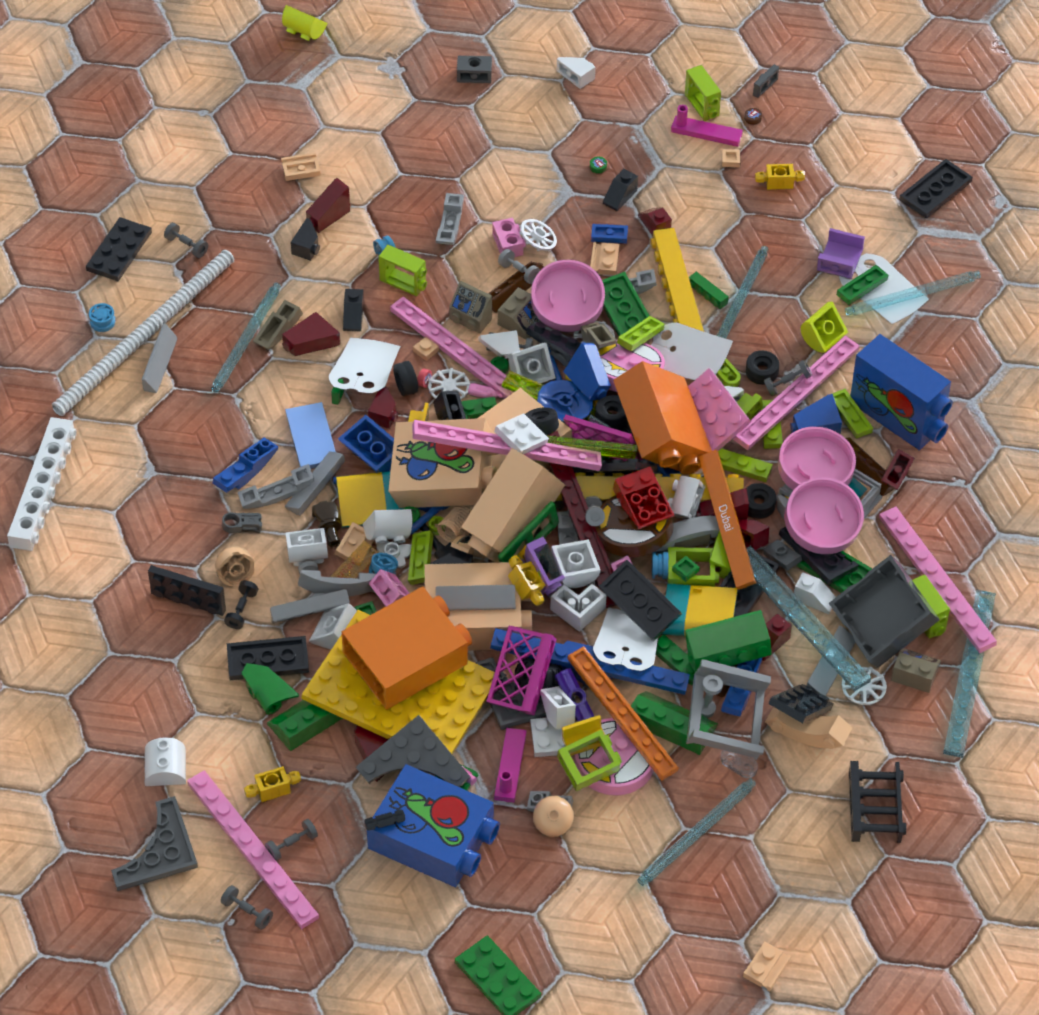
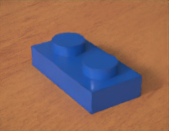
[591,224,628,244]

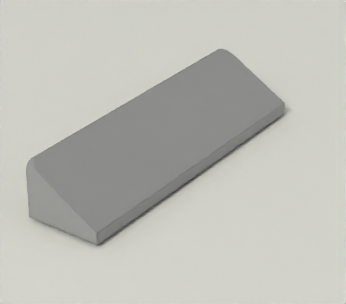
[142,324,177,393]
[285,451,345,516]
[436,585,516,611]
[270,589,350,623]
[807,625,855,696]

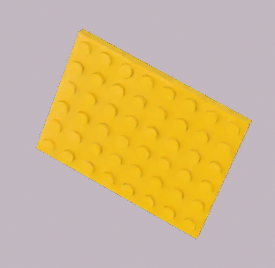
[301,610,500,755]

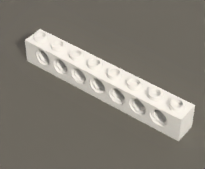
[7,417,76,551]

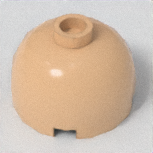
[215,547,255,586]
[533,796,574,837]

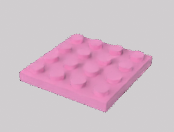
[688,368,751,451]

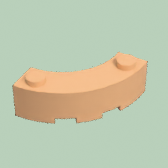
[765,707,853,749]

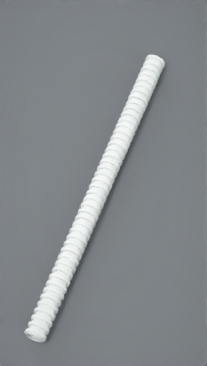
[52,250,234,416]

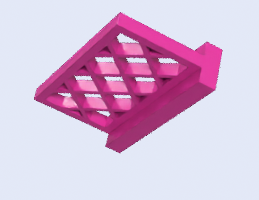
[563,415,643,461]
[486,625,557,716]

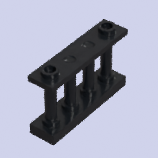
[849,761,906,843]

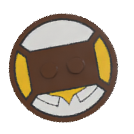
[595,495,674,557]

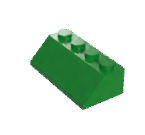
[685,610,772,672]
[631,691,718,755]
[267,700,343,752]

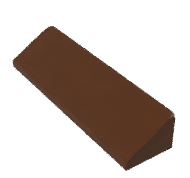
[488,261,544,313]
[845,437,894,496]

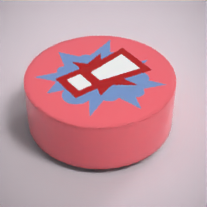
[417,368,432,388]

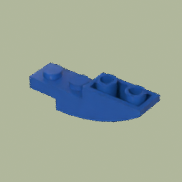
[212,437,278,493]
[721,657,763,717]

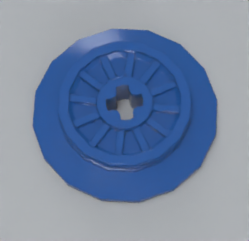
[537,380,593,423]

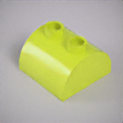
[282,5,328,41]
[801,302,848,353]

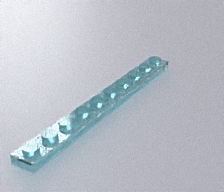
[746,546,871,691]
[943,590,996,758]

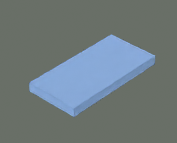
[285,402,336,469]

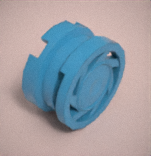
[373,235,396,259]
[89,303,116,332]
[652,552,668,579]
[369,553,398,574]

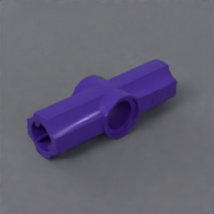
[554,668,594,722]

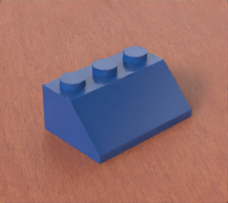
[338,415,394,473]

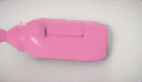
[468,383,503,398]

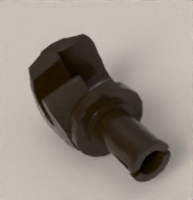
[312,501,341,547]

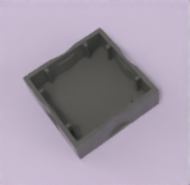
[829,555,940,668]

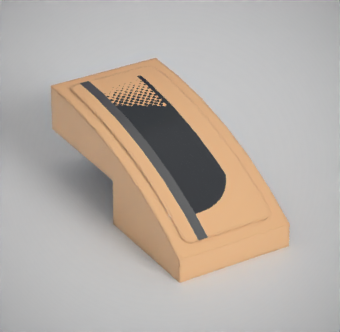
[451,534,475,554]

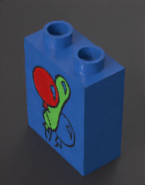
[850,334,953,451]
[367,764,500,888]

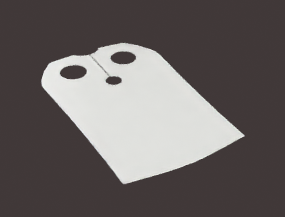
[839,253,929,324]
[651,323,733,380]
[329,338,401,393]
[593,608,658,671]

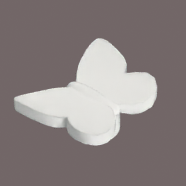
[377,541,411,568]

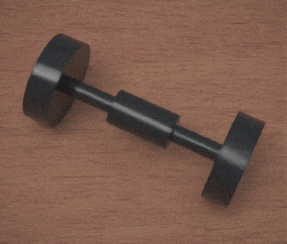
[224,580,259,629]

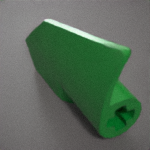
[242,663,299,715]

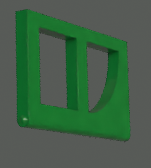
[498,501,559,563]

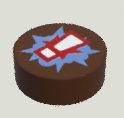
[744,108,762,125]

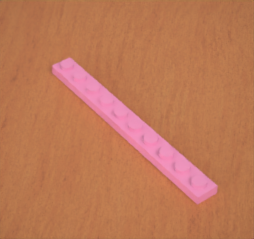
[390,297,534,399]
[733,336,860,450]
[412,420,602,471]
[879,507,997,653]
[187,770,319,930]

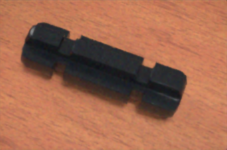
[364,809,405,831]

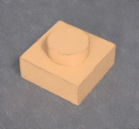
[722,149,740,167]
[413,337,439,361]

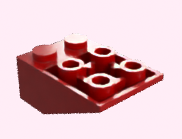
[613,467,674,529]

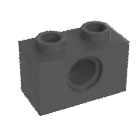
[457,56,492,83]

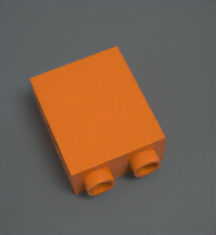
[613,361,712,475]
[341,586,472,710]

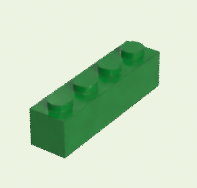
[689,271,729,309]

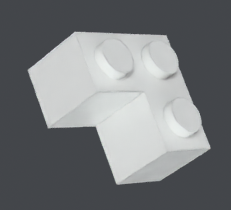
[550,584,606,632]

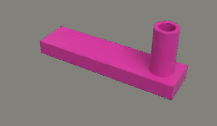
[671,105,743,147]
[494,728,527,803]

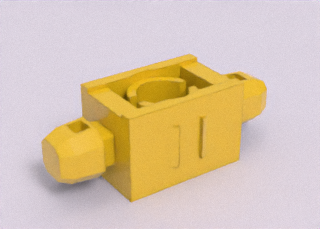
[755,164,805,190]
[508,555,546,606]
[244,766,301,802]

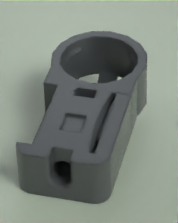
[222,512,262,533]

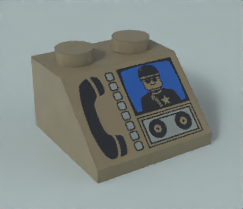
[449,281,492,333]
[498,287,542,340]
[891,648,941,693]

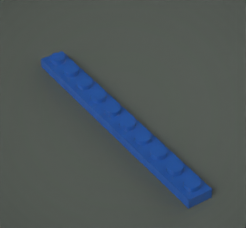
[490,628,690,695]

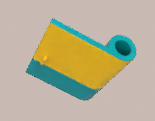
[336,471,404,528]
[661,584,738,636]

